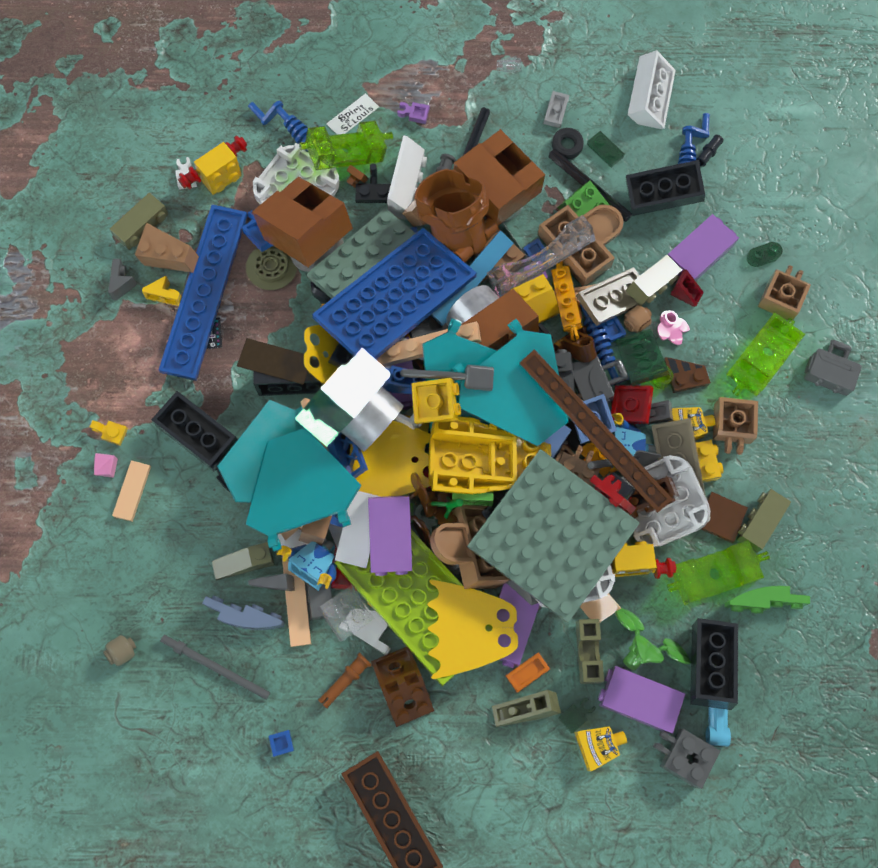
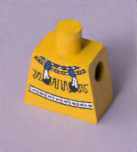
[668,407,715,441]
[574,726,627,771]

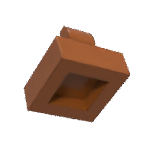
[346,165,369,188]

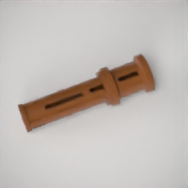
[318,653,372,709]

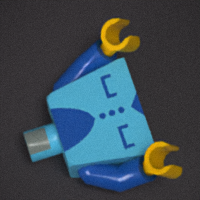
[610,413,656,472]
[276,540,337,591]

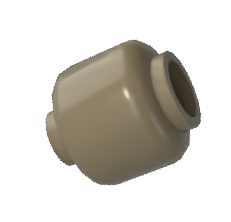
[103,635,136,666]

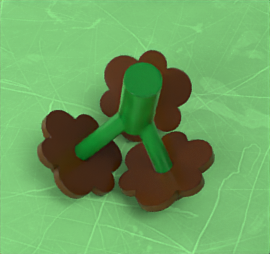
[424,492,463,525]

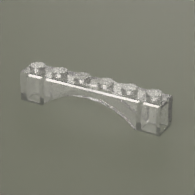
[487,215,595,297]

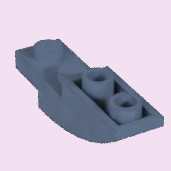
[202,595,285,630]

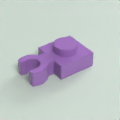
[397,102,430,124]

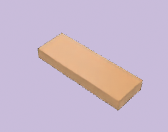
[112,461,151,522]

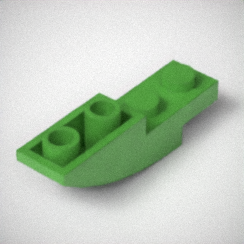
[725,586,810,614]

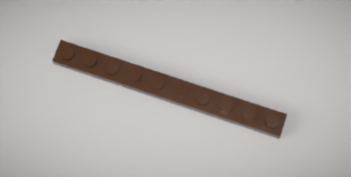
[519,349,672,513]

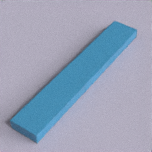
[430,230,514,326]

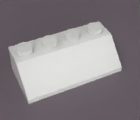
[628,50,676,129]
[387,135,427,220]

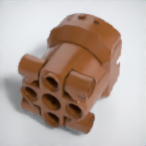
[415,169,498,262]

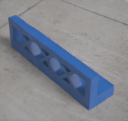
[316,405,368,478]

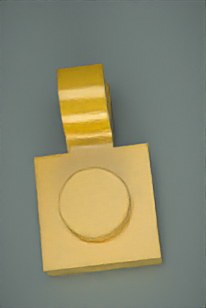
[90,420,128,446]

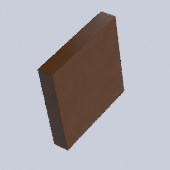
[701,492,748,543]

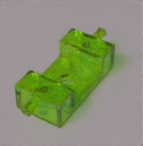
[299,121,393,170]
[726,312,805,396]
[667,540,770,606]

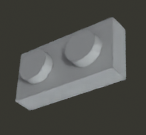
[543,91,570,128]

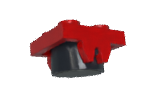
[590,472,636,514]

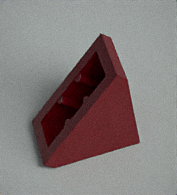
[670,269,704,307]

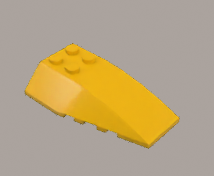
[428,416,551,495]

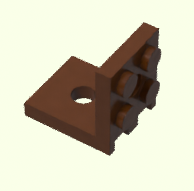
[371,647,434,727]

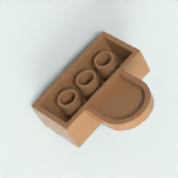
[537,205,623,286]
[430,505,510,589]

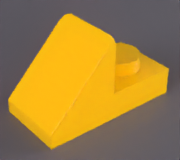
[142,276,182,306]

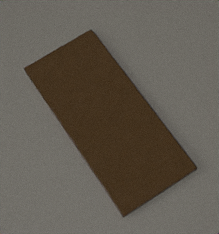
[237,338,313,385]

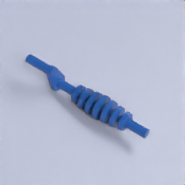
[248,101,333,165]
[678,113,710,164]
[580,304,641,386]

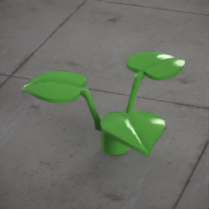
[615,608,691,671]

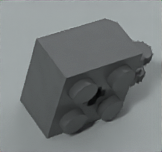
[653,729,720,789]

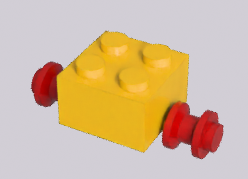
[178,135,248,195]
[610,541,676,579]

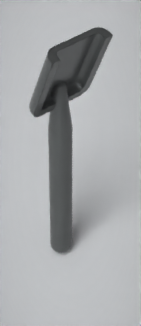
[400,365,494,391]
[587,450,661,469]

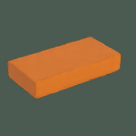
[505,652,550,693]

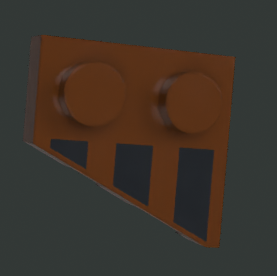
[663,357,711,393]

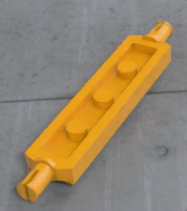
[551,258,582,341]

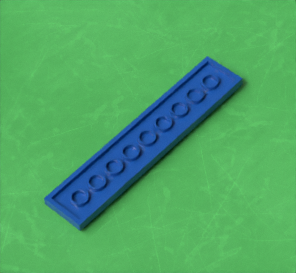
[159,205,247,381]

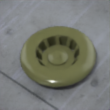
[246,246,297,290]

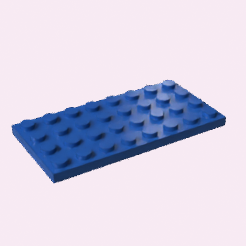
[312,228,477,367]

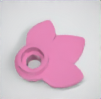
[657,311,690,345]

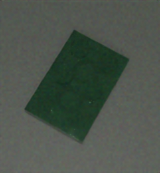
[615,329,669,387]

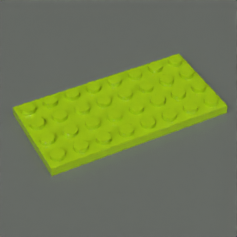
[335,530,492,687]

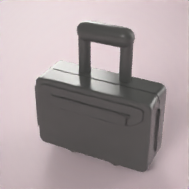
[804,340,862,396]
[573,356,628,404]

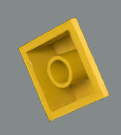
[511,274,560,323]

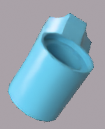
[705,707,731,747]

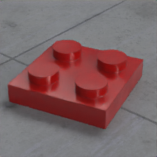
[611,385,654,424]

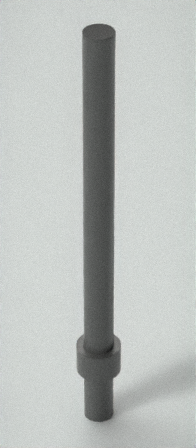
[160,634,270,700]

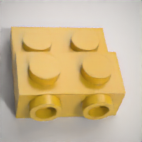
[411,378,461,424]
[696,440,724,483]

